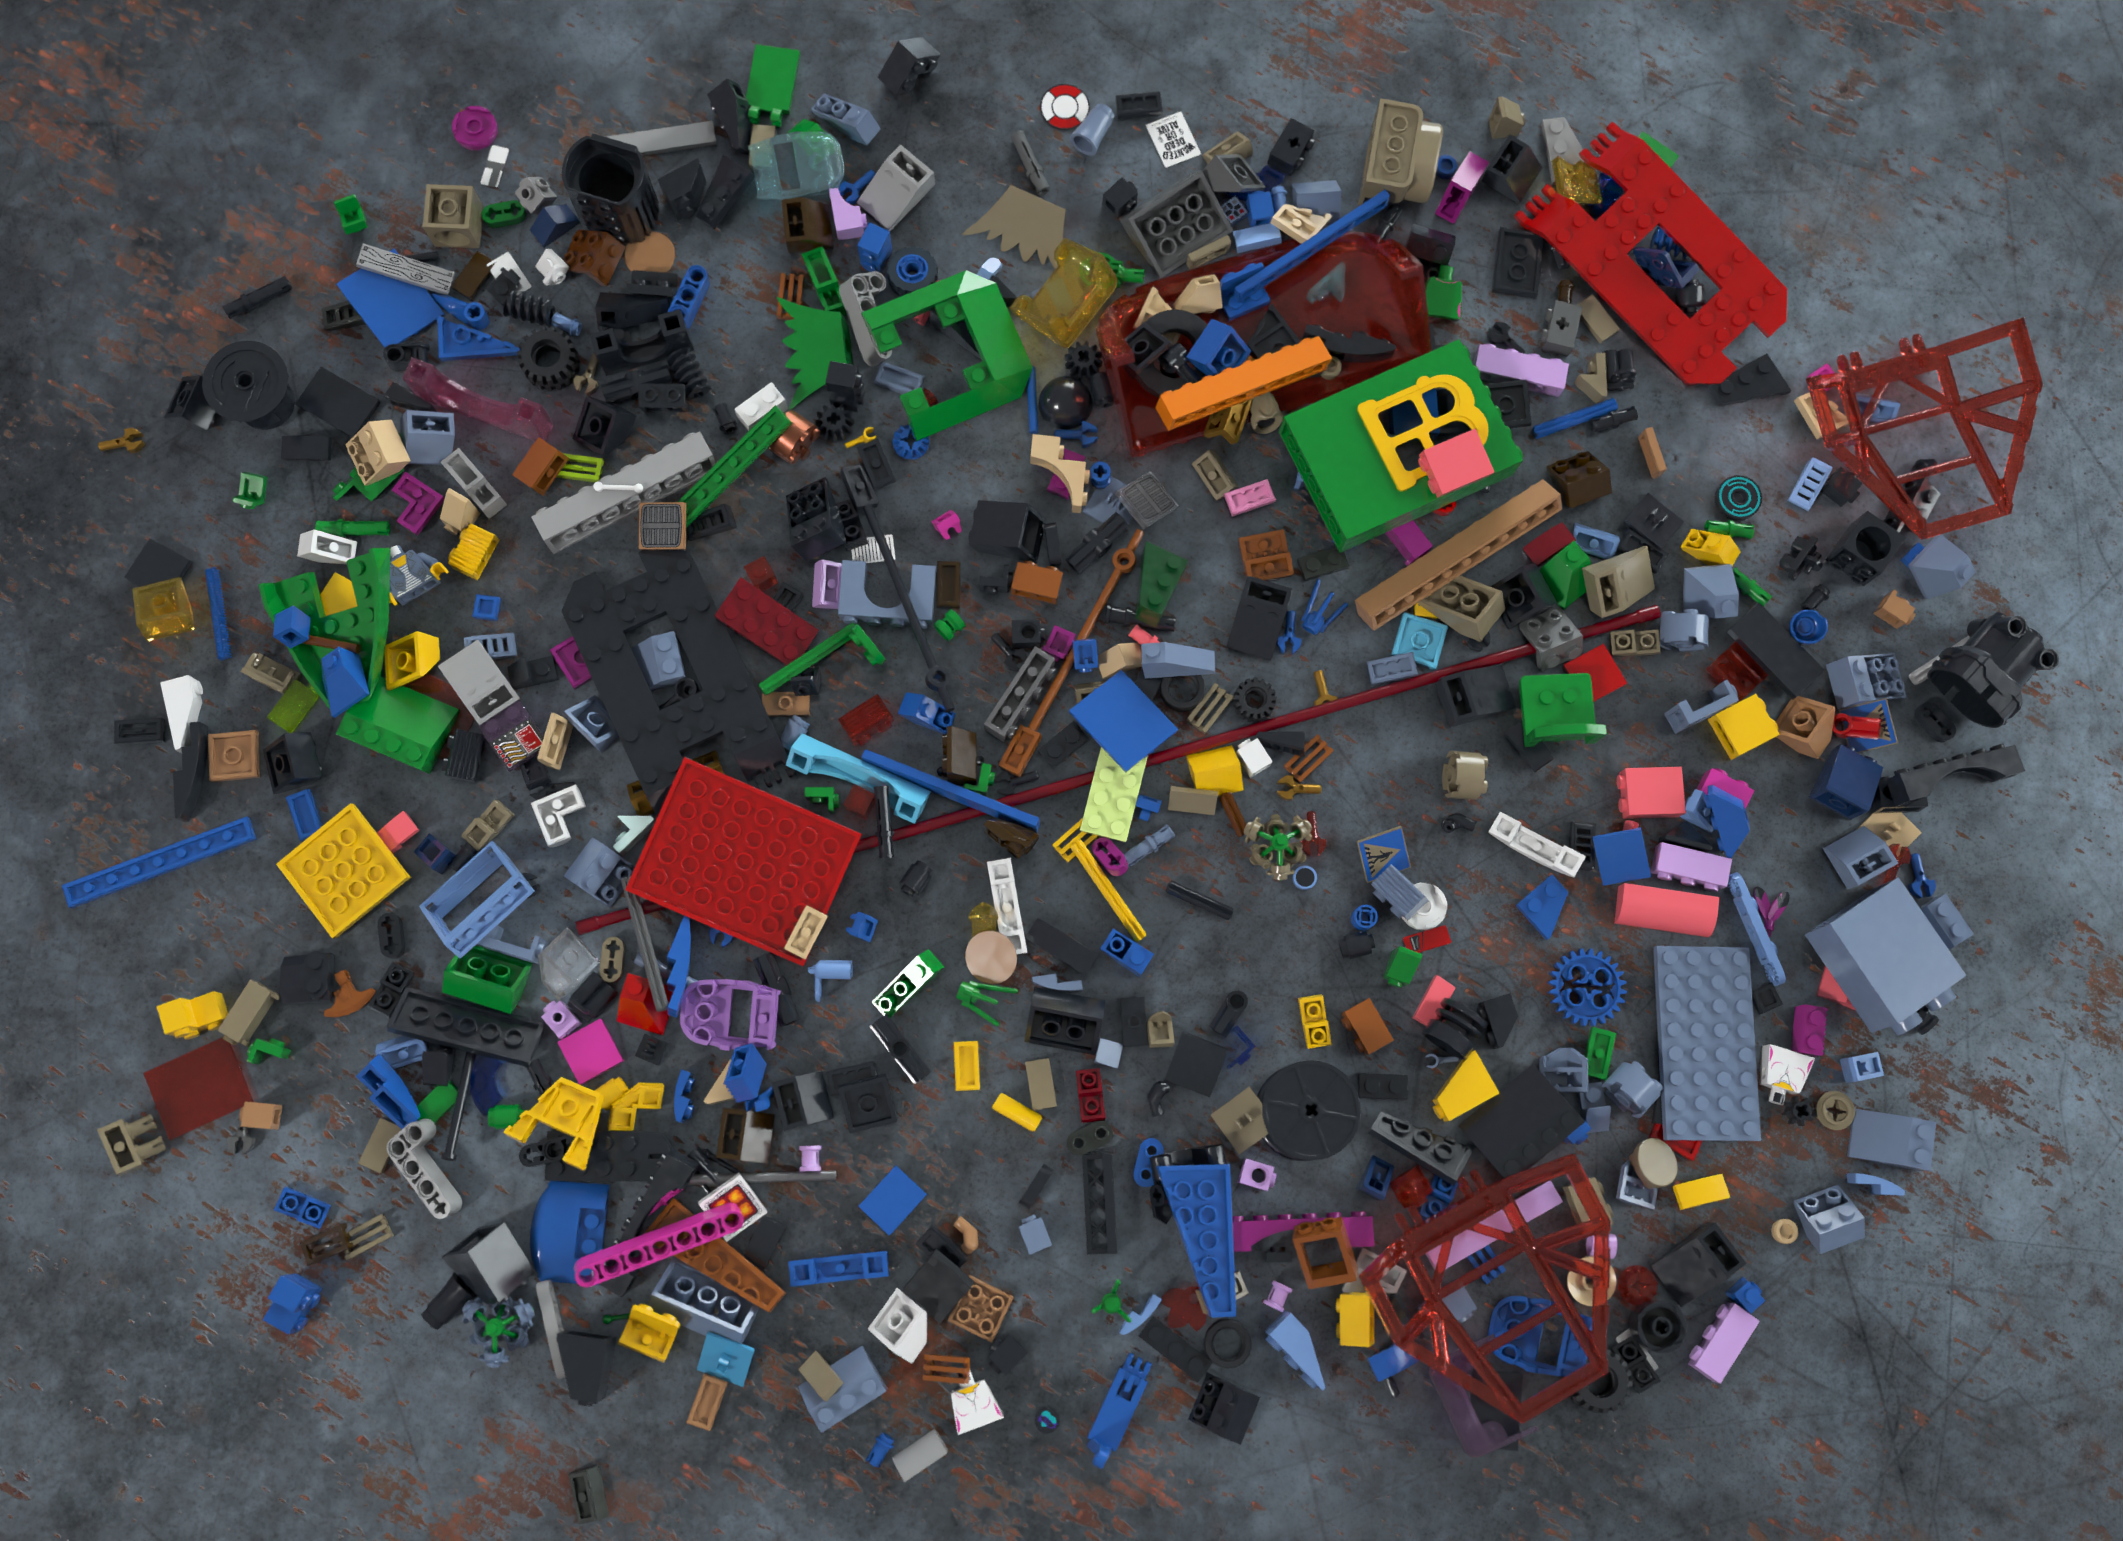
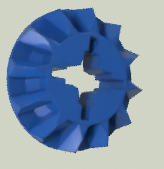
[892,425,929,460]

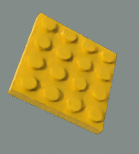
[276,803,411,939]

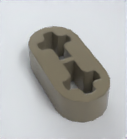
[600,937,626,983]

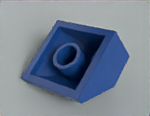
[321,647,369,718]

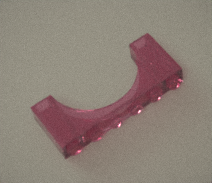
[403,357,554,441]

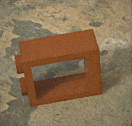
[1293,1217,1358,1289]

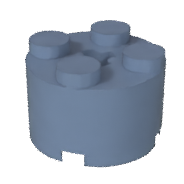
[1660,609,1709,651]
[1602,1061,1663,1118]

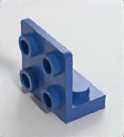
[1220,262,1271,321]

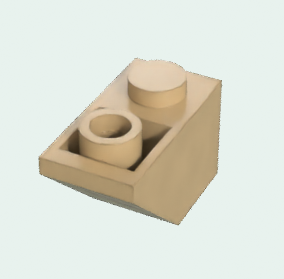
[1173,274,1223,314]

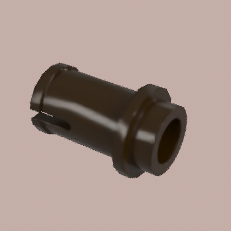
[1557,280,1575,304]

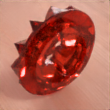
[1618,1265,1658,1305]

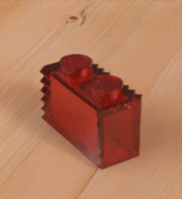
[838,694,894,746]

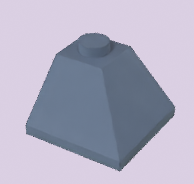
[1908,534,1976,599]
[1683,564,1739,618]

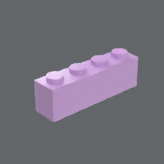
[1473,344,1569,397]

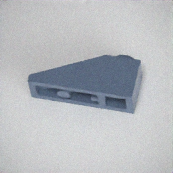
[1141,642,1215,679]

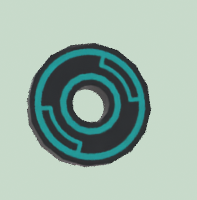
[1715,475,1762,521]

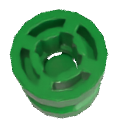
[933,609,966,642]

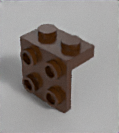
[563,230,625,286]

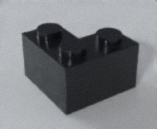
[878,37,941,95]

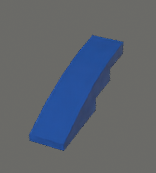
[667,916,691,1018]

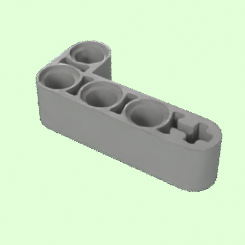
[839,271,892,367]
[386,1118,462,1219]

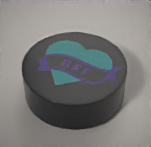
[1035,1407,1060,1434]

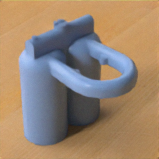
[808,960,853,1002]

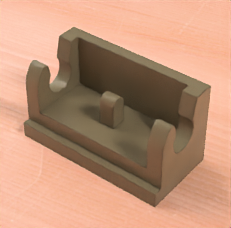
[240,653,302,697]

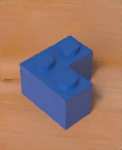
[263,1274,322,1334]

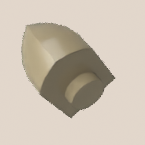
[1146,1011,1175,1048]

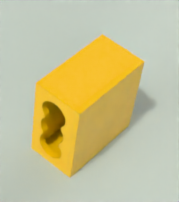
[1708,694,1780,760]

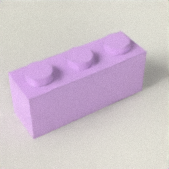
[1650,842,1732,892]
[1688,1302,1760,1384]

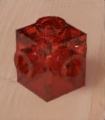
[1389,1165,1434,1209]

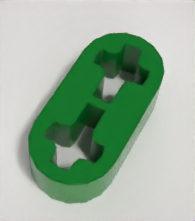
[481,200,527,228]

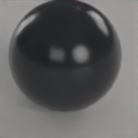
[1038,376,1093,430]

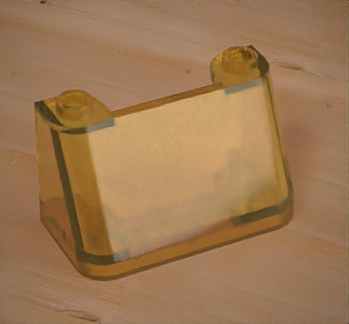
[1010,238,1117,348]

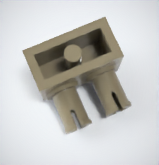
[97,1114,166,1177]

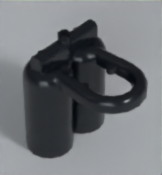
[1601,349,1637,391]
[567,971,618,1023]

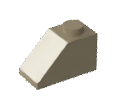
[1488,97,1525,139]

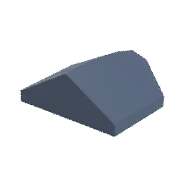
[1539,1048,1588,1093]
[1616,1160,1658,1210]

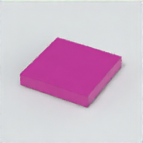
[557,1018,624,1085]

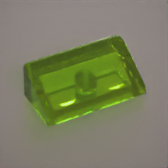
[267,680,319,733]

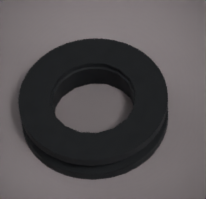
[1135,310,1207,398]

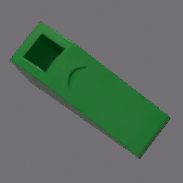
[872,949,944,1018]

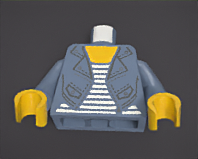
[389,545,449,606]

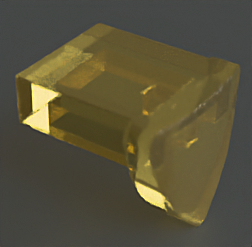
[969,902,998,938]

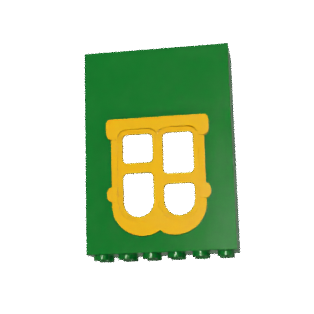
[1279,339,1523,553]

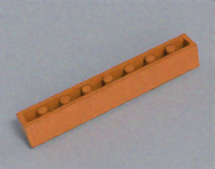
[1156,336,1332,431]

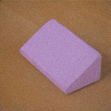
[812,559,842,609]

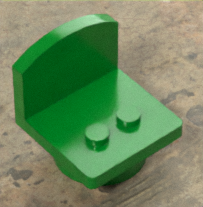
[1519,673,1607,747]

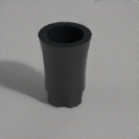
[421,1272,478,1330]

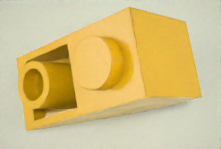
[1681,529,1741,566]

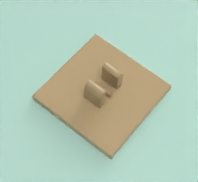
[1856,813,1922,858]

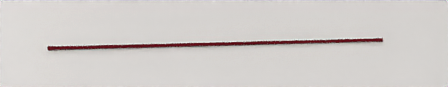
[575,605,1661,935]

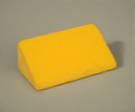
[992,1093,1042,1132]

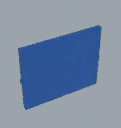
[336,248,445,348]
[1069,670,1178,773]

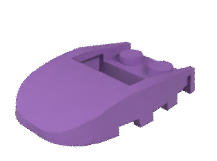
[680,979,781,1051]

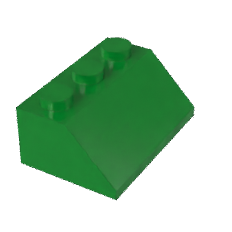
[442,945,533,1014]

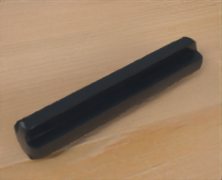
[1166,881,1234,920]

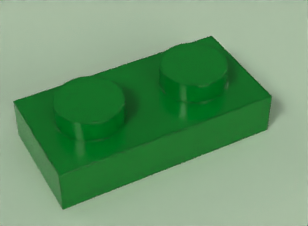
[1585,1027,1616,1080]

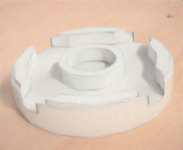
[1402,882,1447,930]

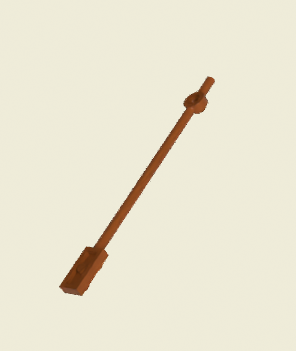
[998,529,1145,777]

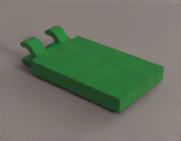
[746,44,800,128]

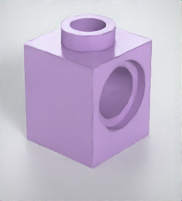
[1237,1159,1277,1191]

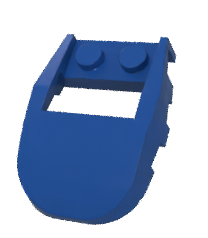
[1488,1296,1596,1379]

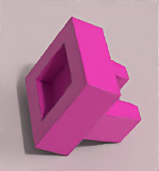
[931,510,962,540]

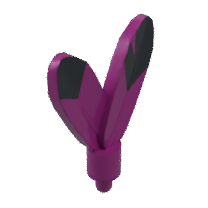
[1753,886,1790,937]

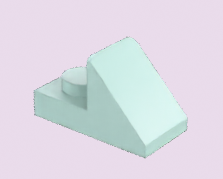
[613,816,655,857]

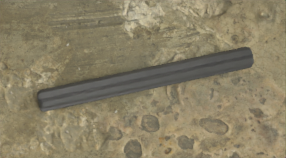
[621,876,668,1012]

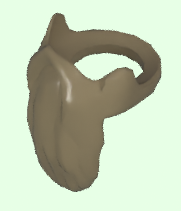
[1250,392,1284,434]

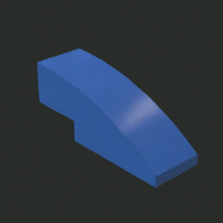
[356,1054,420,1129]

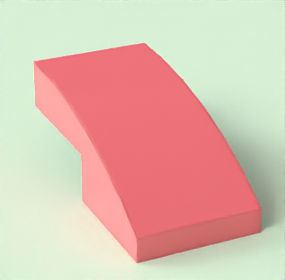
[377,811,420,854]

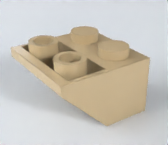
[345,420,411,486]

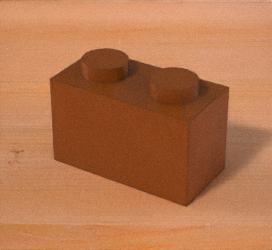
[512,437,569,496]
[1011,561,1063,605]
[1341,998,1394,1056]

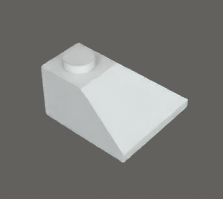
[868,1288,927,1364]

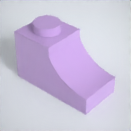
[829,188,867,241]

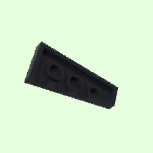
[1368,1112,1475,1186]

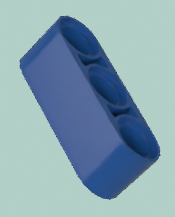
[668,265,710,329]

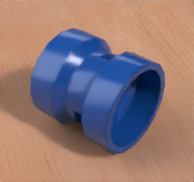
[1350,904,1378,931]

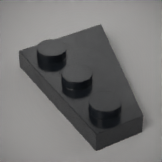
[1708,354,1792,406]

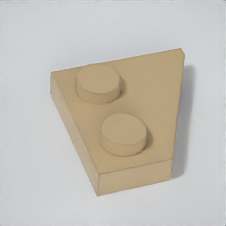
[1270,204,1332,244]
[1794,389,1855,439]

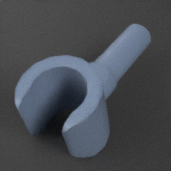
[1425,1054,1459,1069]

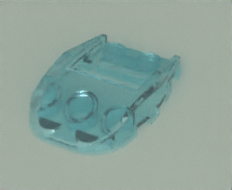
[748,131,844,201]

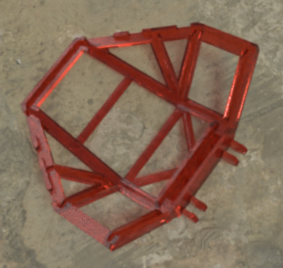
[1806,317,2043,540]
[1358,1153,1611,1424]

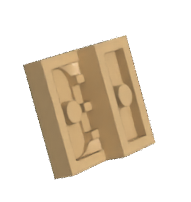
[537,713,573,770]

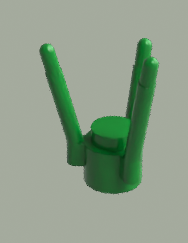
[956,980,1018,1026]
[1091,1280,1131,1323]

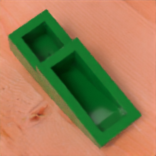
[802,246,847,316]

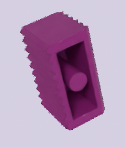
[1791,1004,1828,1057]

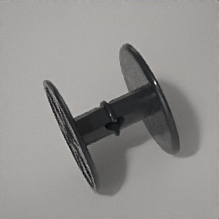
[1257,1060,1361,1161]

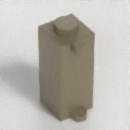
[217,980,281,1047]

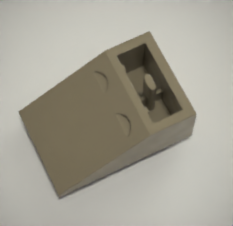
[1582,546,1655,618]

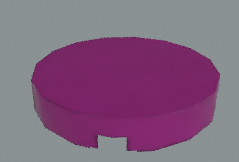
[452,106,498,150]

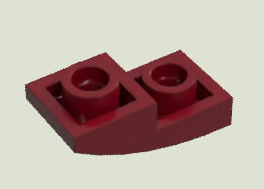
[1523,522,1577,567]
[1076,1068,1106,1123]

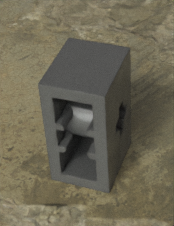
[1540,300,1582,357]

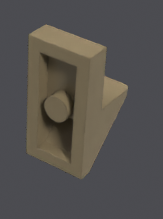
[1574,353,1607,404]

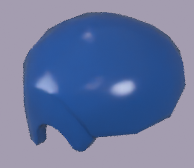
[1789,610,1828,644]

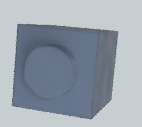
[1018,1214,1052,1255]

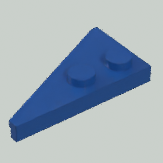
[437,316,521,361]

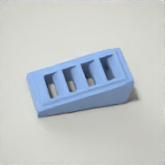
[1787,458,1832,511]

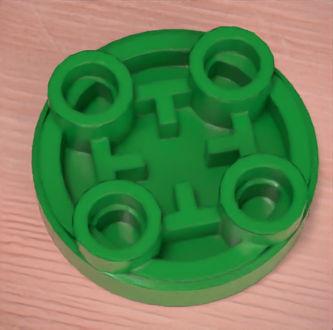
[849,624,886,666]

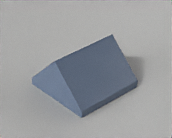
[1291,180,1341,224]
[562,695,619,754]

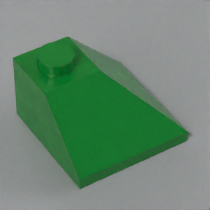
[1540,541,1592,610]

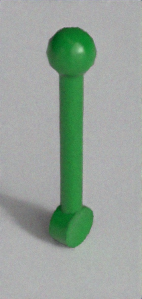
[602,1313,630,1324]

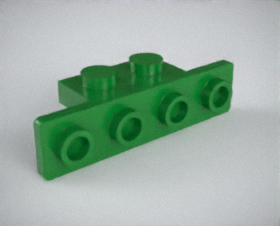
[331,432,404,501]

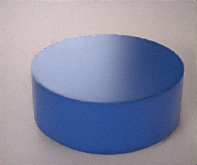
[1436,155,1457,179]

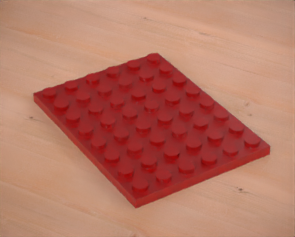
[625,757,862,967]

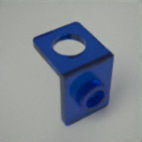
[1227,1026,1256,1069]

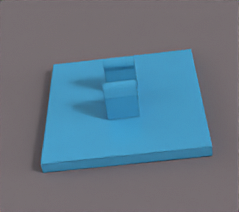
[697,1331,755,1387]

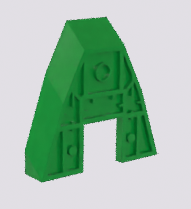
[258,548,390,709]

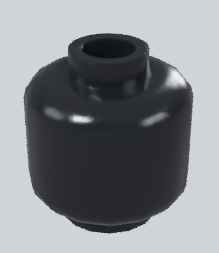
[1675,279,1706,314]

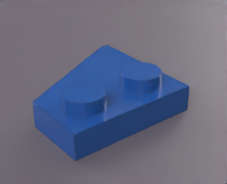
[1515,874,1568,940]

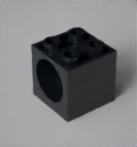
[1825,510,1907,586]

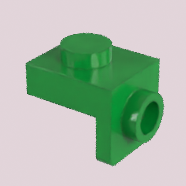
[334,194,368,235]
[233,472,267,509]
[963,763,996,797]
[247,1038,291,1065]

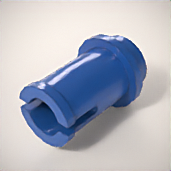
[866,1433,894,1468]

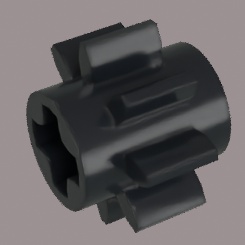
[1781,1096,1815,1127]

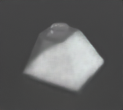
[538,927,600,1000]

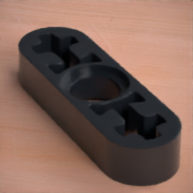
[519,1135,575,1167]

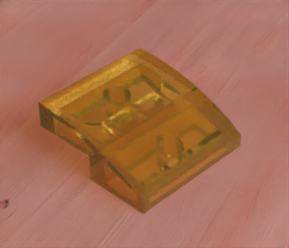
[1551,156,1602,204]

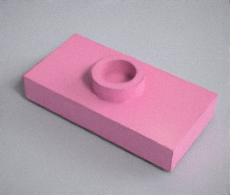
[1224,479,1276,517]

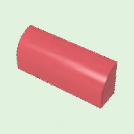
[1614,883,1719,938]

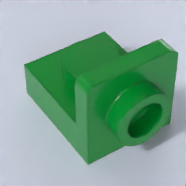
[805,787,840,814]

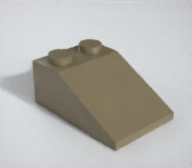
[1418,576,1505,642]

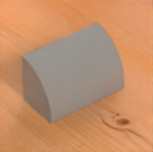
[892,1428,948,1482]

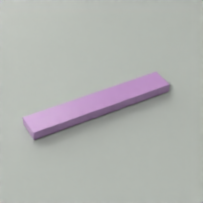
[1424,1180,1563,1273]

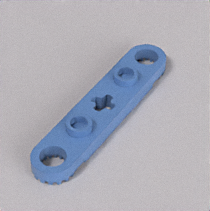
[1727,872,1786,987]

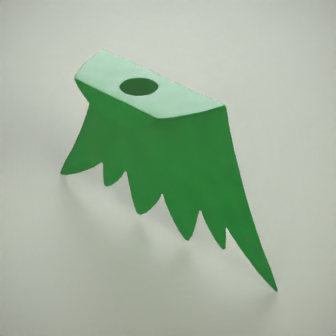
[777,297,853,410]

